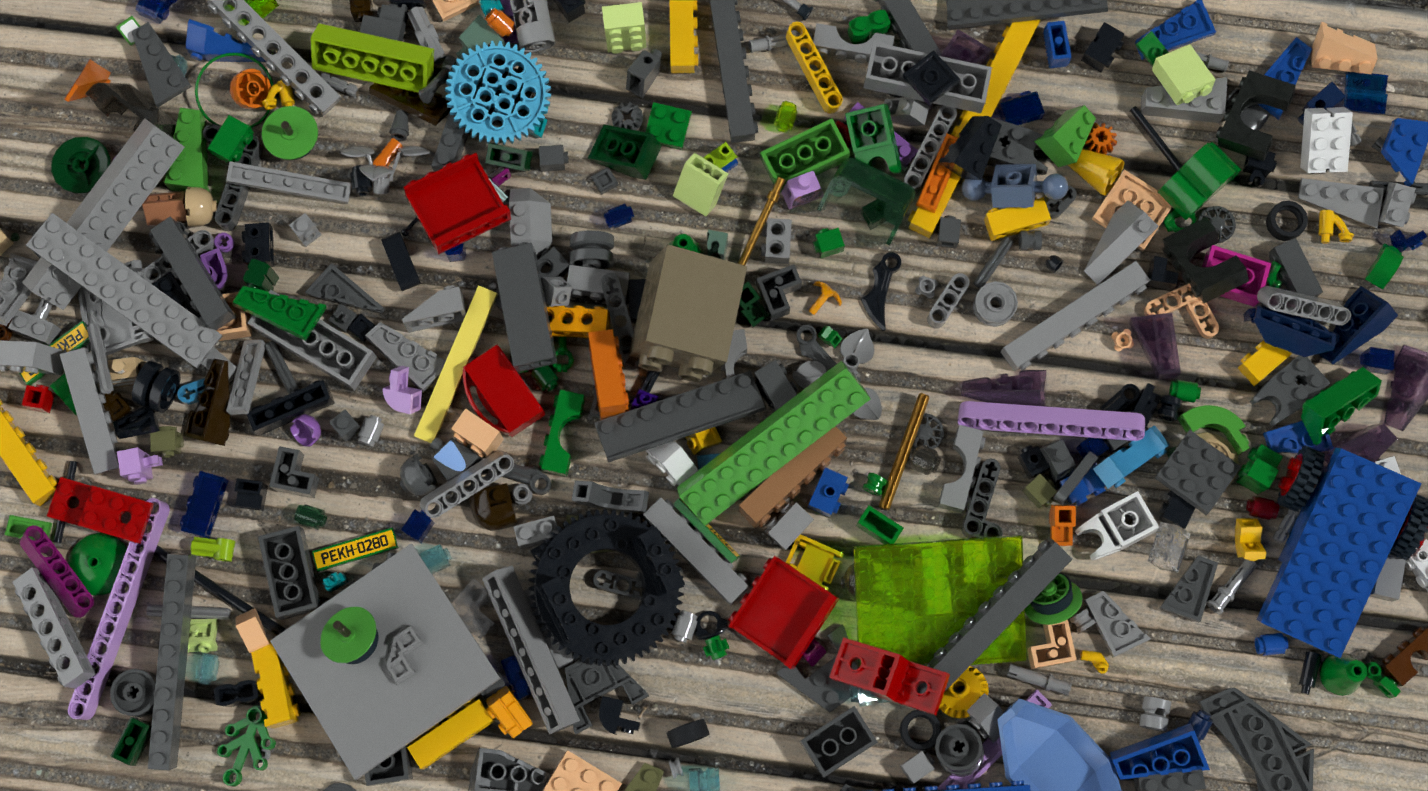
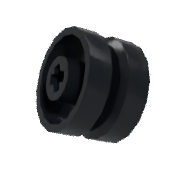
[132,361,181,413]

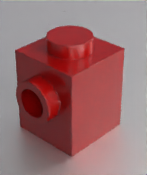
[22,384,55,414]

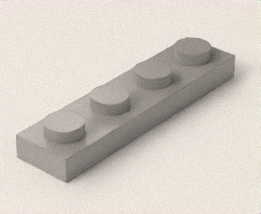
[226,339,266,415]

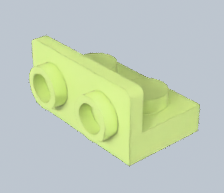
[188,619,218,653]

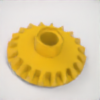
[939,666,989,719]

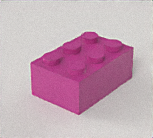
[1202,245,1271,307]

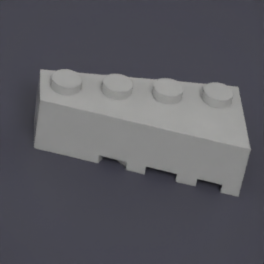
[0,340,67,375]

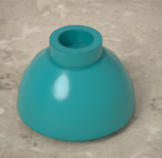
[479,0,504,17]

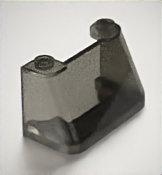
[85,83,177,138]

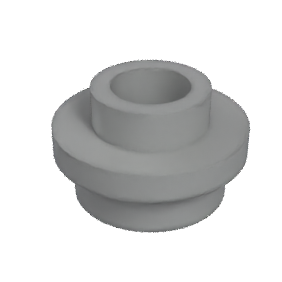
[512,484,533,505]

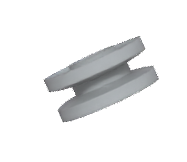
[973,281,1018,327]

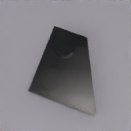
[113,405,160,439]

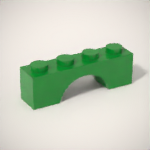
[539,390,586,477]

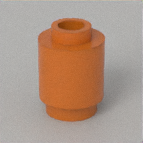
[485,8,515,37]

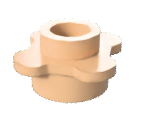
[1111,329,1134,351]

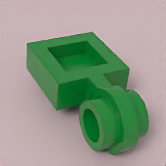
[1365,662,1401,698]

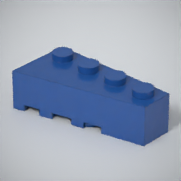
[1110,723,1210,780]

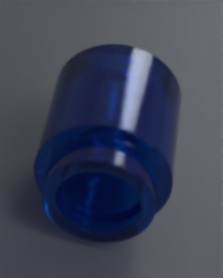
[603,203,634,229]

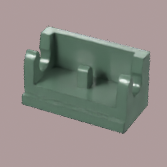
[707,229,728,260]

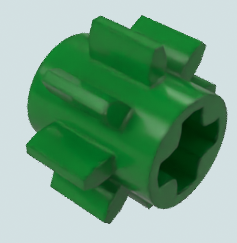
[703,635,729,660]

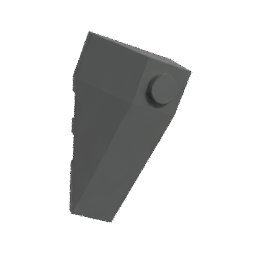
[468,748,551,791]

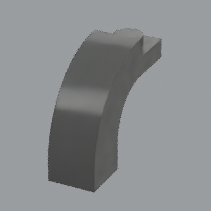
[572,481,649,513]

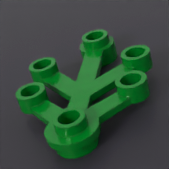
[217,705,276,787]

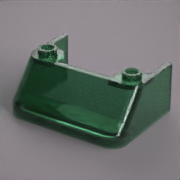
[817,157,916,246]

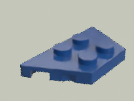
[1381,118,1428,186]

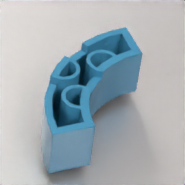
[1093,425,1170,489]

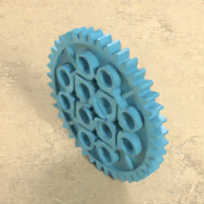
[445,41,551,145]

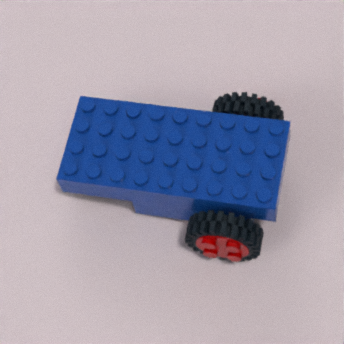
[1256,445,1428,658]

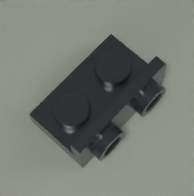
[1131,383,1161,429]

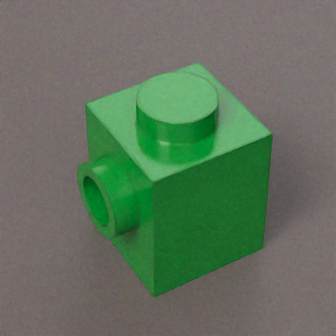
[812,227,845,258]

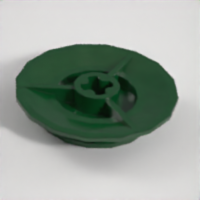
[51,137,111,194]

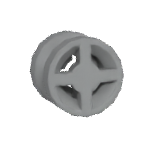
[1069,608,1096,634]

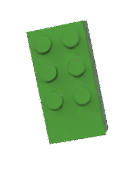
[760,118,850,193]

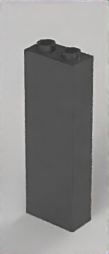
[492,242,558,372]

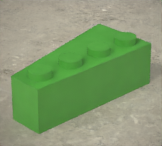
[164,108,210,192]

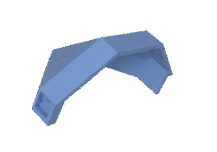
[997,698,1122,791]

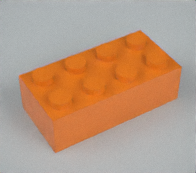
[588,329,629,420]

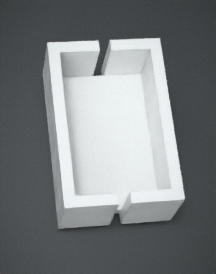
[1300,107,1353,173]

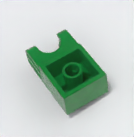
[845,104,902,181]

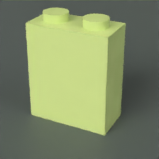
[1152,44,1216,105]
[673,153,729,216]

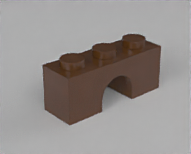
[1380,626,1428,687]

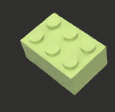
[602,2,647,54]

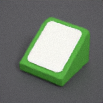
[116,16,140,46]

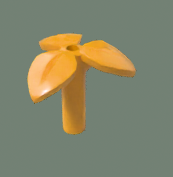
[808,281,842,315]

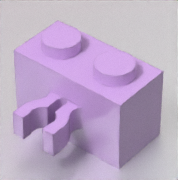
[117,447,163,485]

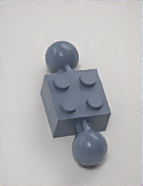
[961,164,1068,208]

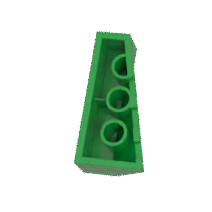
[1301,367,1382,446]

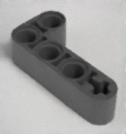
[961,458,1003,545]

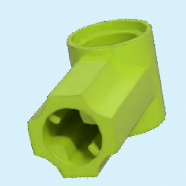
[191,537,236,562]

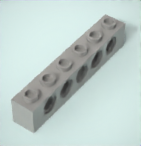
[12,567,96,689]

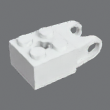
[1075,491,1159,560]

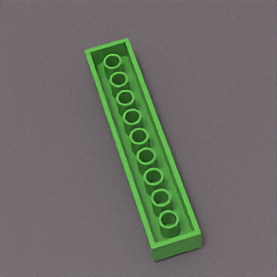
[677,360,871,525]

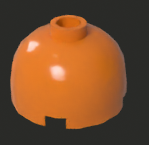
[230,68,271,109]

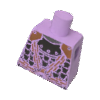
[782,171,824,210]

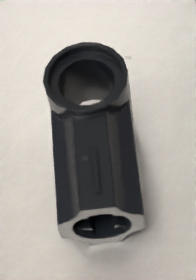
[1100,384,1140,412]

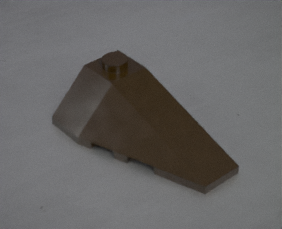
[183,359,230,446]

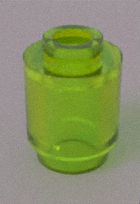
[773,101,798,133]

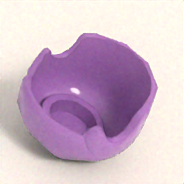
[290,414,321,447]

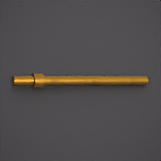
[737,177,785,266]

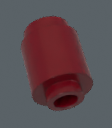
[1246,496,1279,520]

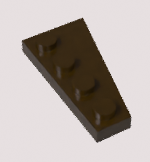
[369,83,451,126]

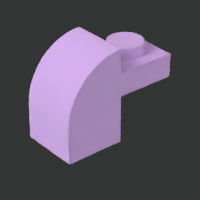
[383,366,422,414]

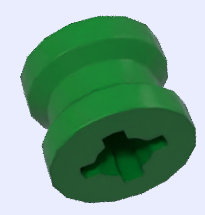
[862,472,887,496]

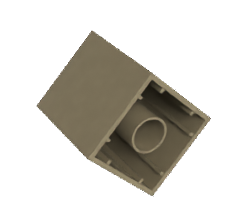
[629,244,747,382]

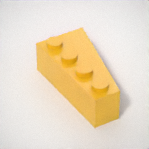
[251,639,301,729]

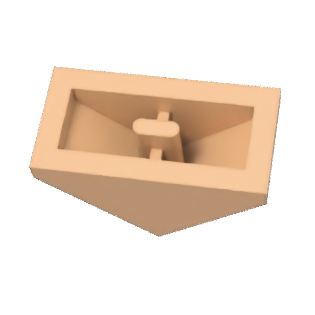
[236,608,269,653]

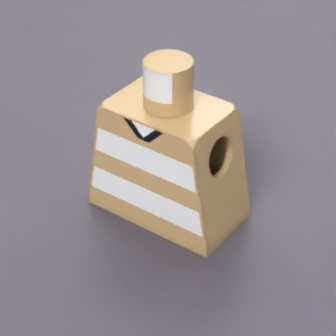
[107,357,147,388]

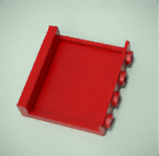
[403,153,511,255]
[728,556,840,669]

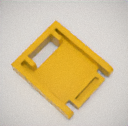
[786,534,844,590]

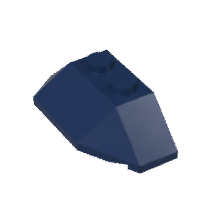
[1254,305,1336,357]

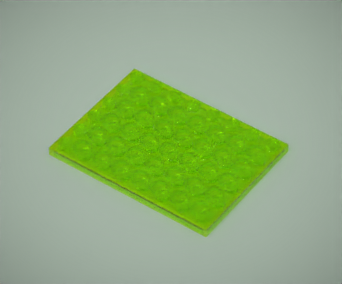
[853,535,1026,668]

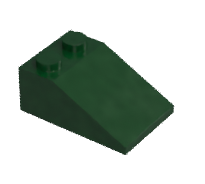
[588,124,662,180]

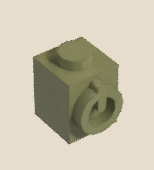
[150,426,184,458]

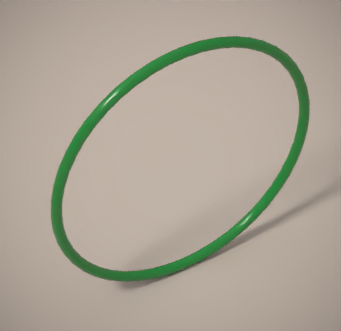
[195,53,275,128]

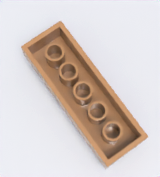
[738,426,847,529]

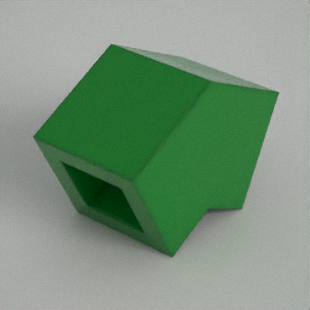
[817,326,842,348]

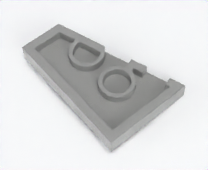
[1083,591,1151,658]

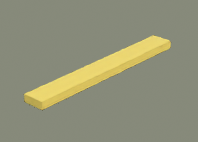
[414,285,498,443]

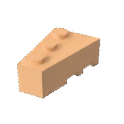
[1310,22,1378,74]

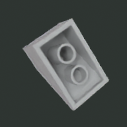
[402,285,467,333]

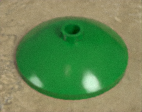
[68,533,127,596]

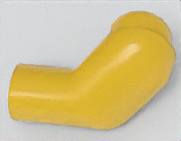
[1080,650,1109,674]

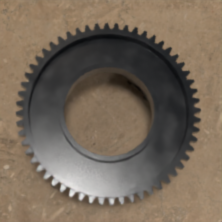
[528,509,685,666]

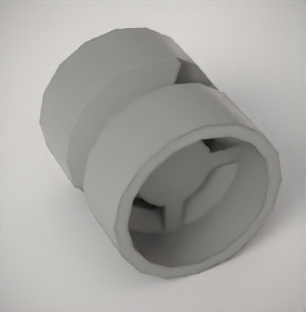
[1139,696,1171,732]

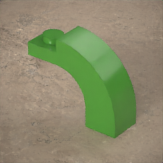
[1177,405,1250,456]

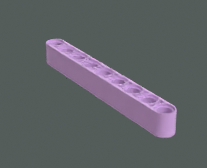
[958,401,1145,441]

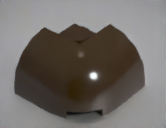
[469,483,518,531]

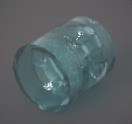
[689,767,720,791]

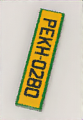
[20,321,90,386]
[673,498,741,563]
[312,528,399,572]

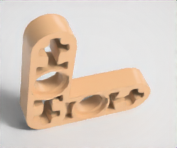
[1144,284,1219,339]

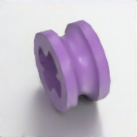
[214,232,235,253]

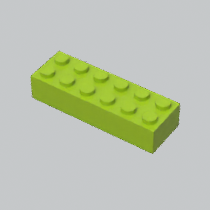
[311,23,434,93]

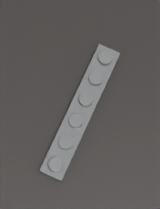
[226,162,351,204]

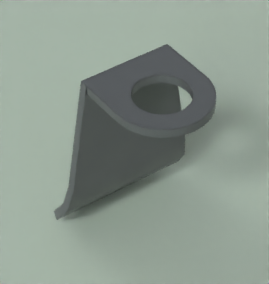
[1225,88,1270,131]

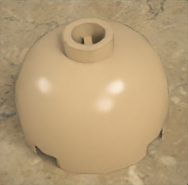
[185,187,218,227]

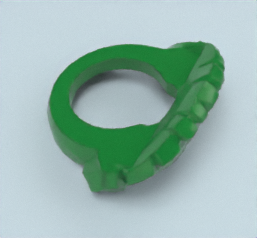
[1164,209,1197,232]

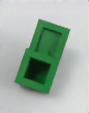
[1365,243,1404,289]

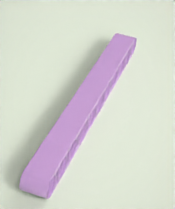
[68,498,170,720]

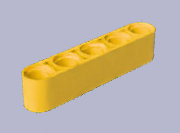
[786,22,843,114]

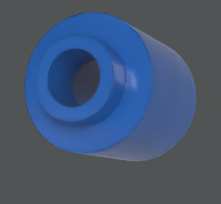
[1255,633,1288,656]

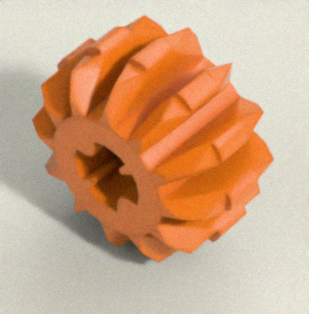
[1084,122,1117,155]

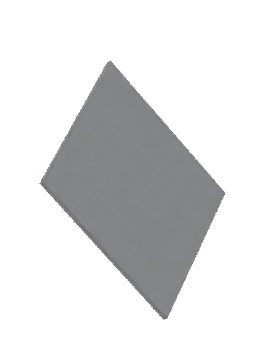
[270,543,501,780]

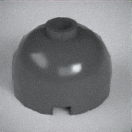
[399,454,438,496]

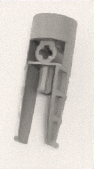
[510,0,556,52]

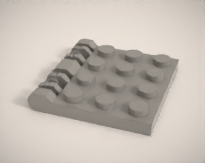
[78,260,154,355]

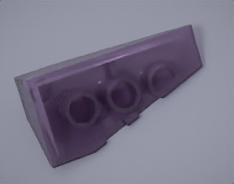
[1384,344,1428,431]
[961,370,1047,407]

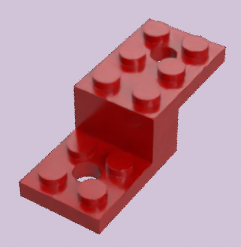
[47,477,154,544]
[829,637,950,716]

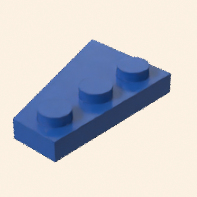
[1263,420,1334,454]

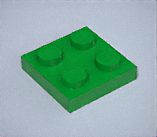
[646,102,692,150]

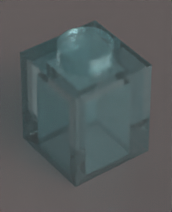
[419,544,452,574]

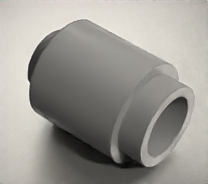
[358,415,384,447]
[672,610,698,643]

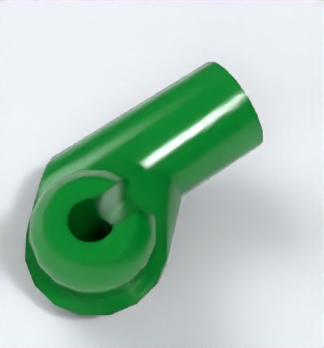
[1266,261,1282,289]

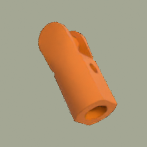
[373,138,403,166]

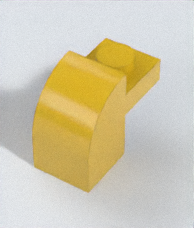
[1235,518,1266,561]

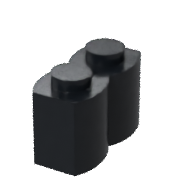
[214,680,264,707]

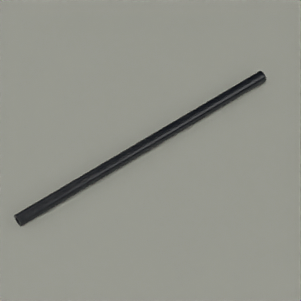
[141,545,286,635]

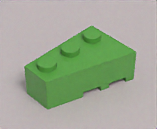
[1034,105,1096,168]

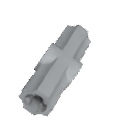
[407,7,446,65]

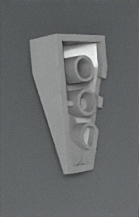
[1084,200,1159,285]

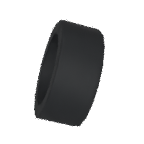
[1266,201,1308,241]
[899,710,941,751]
[667,719,710,748]

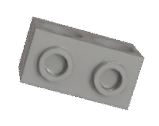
[761,218,792,264]

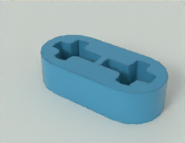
[177,378,205,405]

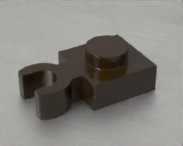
[103,389,132,421]

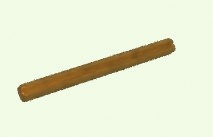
[879,393,929,510]

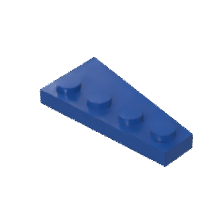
[1135,0,1216,60]
[1258,37,1312,120]

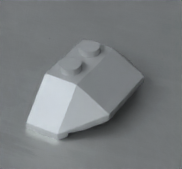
[509,188,553,260]

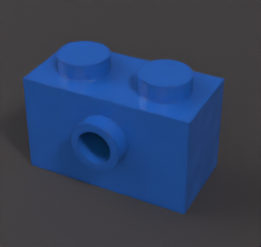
[807,467,849,518]

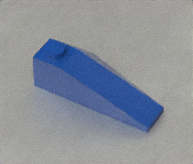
[186,19,269,62]

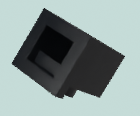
[1018,445,1050,479]

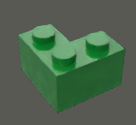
[1236,444,1283,495]

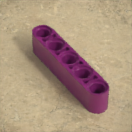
[20,525,94,618]

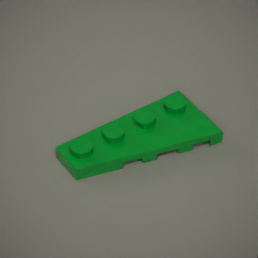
[232,286,326,341]

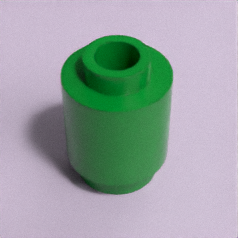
[1169,380,1201,403]

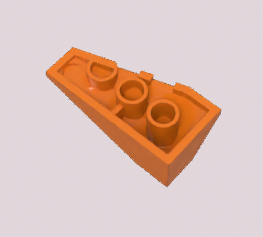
[64,60,111,102]

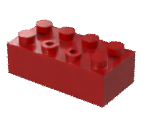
[463,344,546,438]

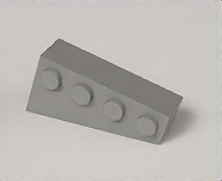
[1140,77,1227,123]

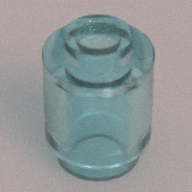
[195,653,220,685]

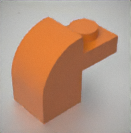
[1049,505,1076,546]

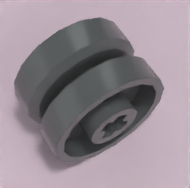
[570,230,614,269]
[110,669,156,718]
[935,724,984,777]

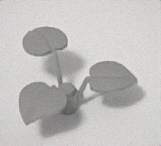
[339,146,434,194]
[792,329,882,420]

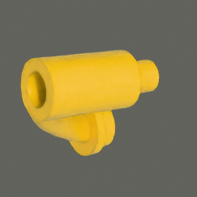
[262,80,295,110]
[1318,210,1354,244]

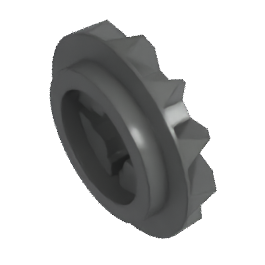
[612,101,643,130]

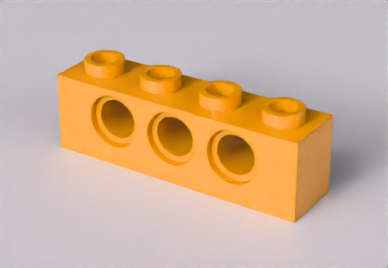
[547,305,610,338]

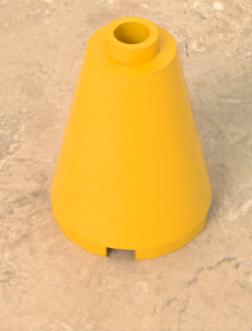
[1068,149,1125,196]

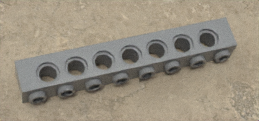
[207,0,340,117]

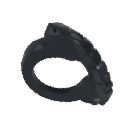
[695,611,728,640]

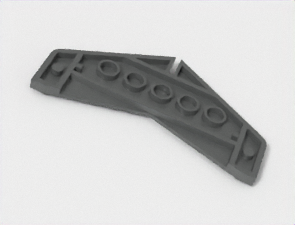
[1198,688,1314,791]

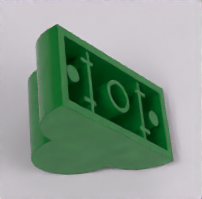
[1158,142,1242,220]

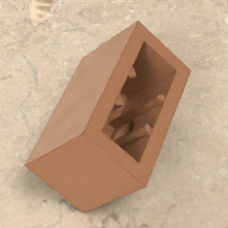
[142,191,189,226]

